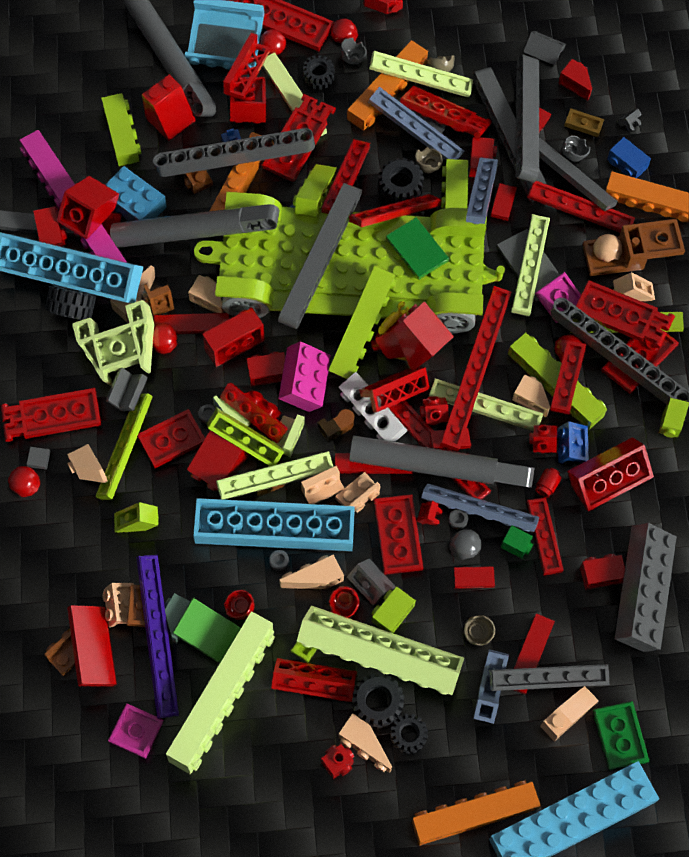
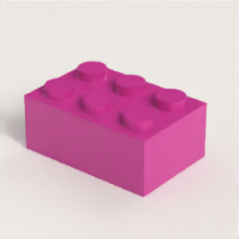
[278,341,331,412]

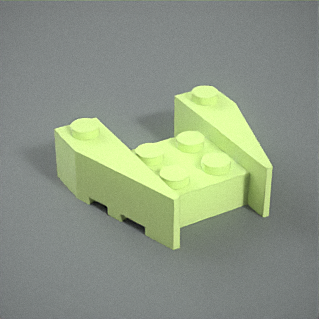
[72,300,154,386]

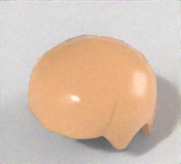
[593,234,622,262]

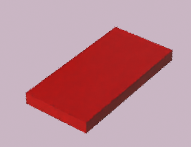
[601,333,679,394]
[374,494,423,575]
[67,605,117,686]

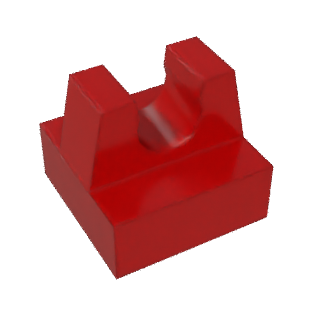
[417,501,443,526]

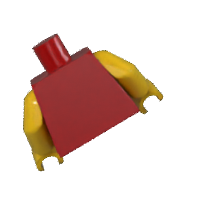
[371,301,409,361]

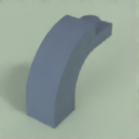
[474,649,509,724]

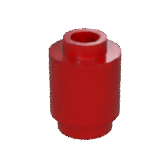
[535,468,562,498]

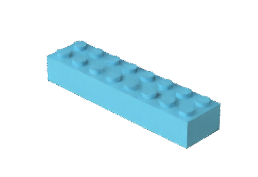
[0,232,143,303]
[194,499,355,551]
[489,761,659,857]

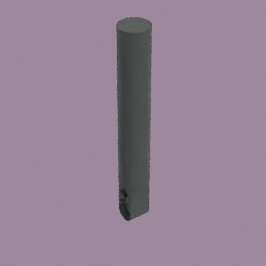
[122,0,216,117]
[110,204,280,248]
[349,435,535,487]

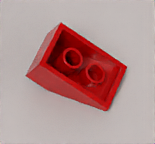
[230,77,266,123]

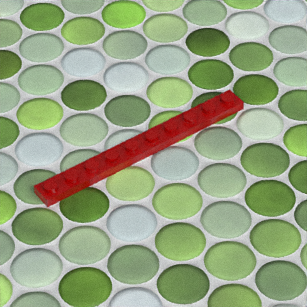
[440,286,511,452]

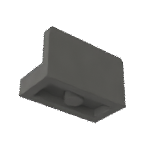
[524,31,566,65]
[106,368,147,412]
[347,559,395,606]

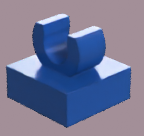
[221,129,241,142]

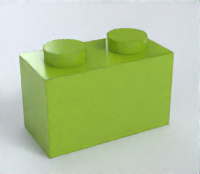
[371,586,416,633]

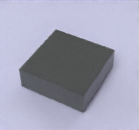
[27,447,50,470]

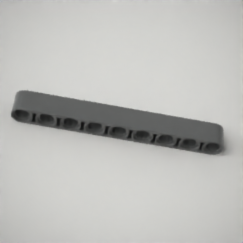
[515,54,539,183]
[472,67,546,202]
[153,128,315,177]
[278,183,362,329]
[550,298,689,405]

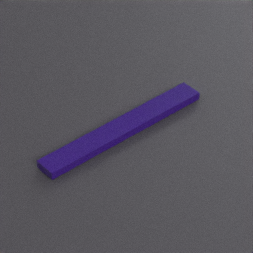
[136,555,179,719]

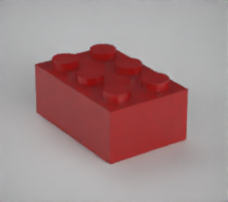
[203,307,265,367]

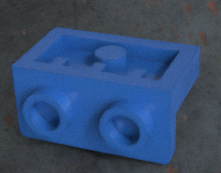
[557,421,589,463]

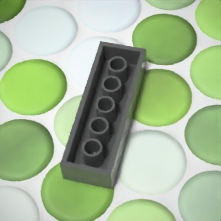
[615,523,676,652]

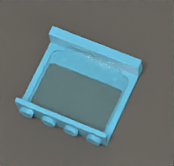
[185,0,264,70]

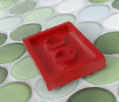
[137,409,205,468]

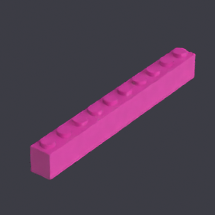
[20,130,126,262]

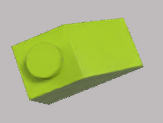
[659,398,689,438]
[114,502,158,532]

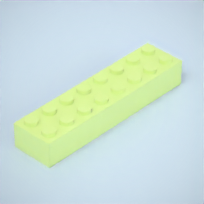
[297,606,464,695]
[166,611,275,774]

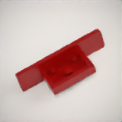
[220,383,288,443]

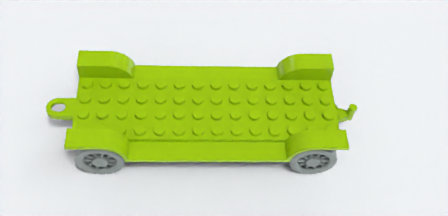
[194,192,505,334]

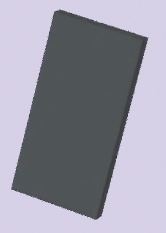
[496,229,560,304]

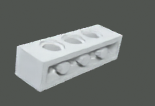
[339,372,408,442]

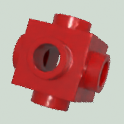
[420,396,449,425]
[529,425,557,453]
[321,744,354,779]

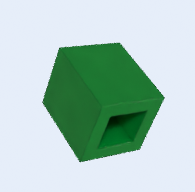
[501,526,533,559]

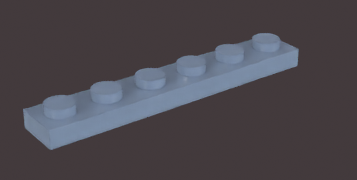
[368,87,464,161]
[466,158,498,224]
[421,483,539,532]

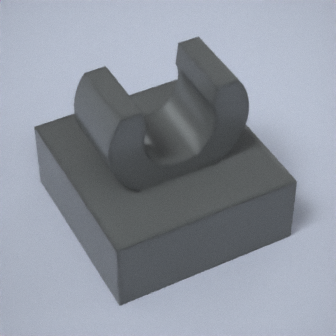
[617,109,642,131]

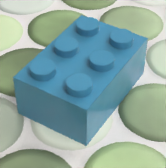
[105,166,167,221]

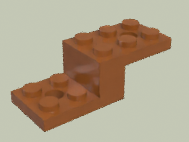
[582,219,685,276]

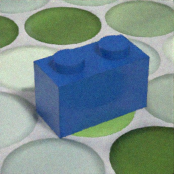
[607,137,651,178]

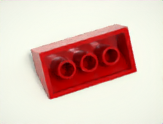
[567,437,654,511]

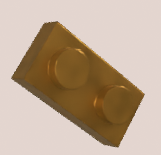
[564,109,604,137]

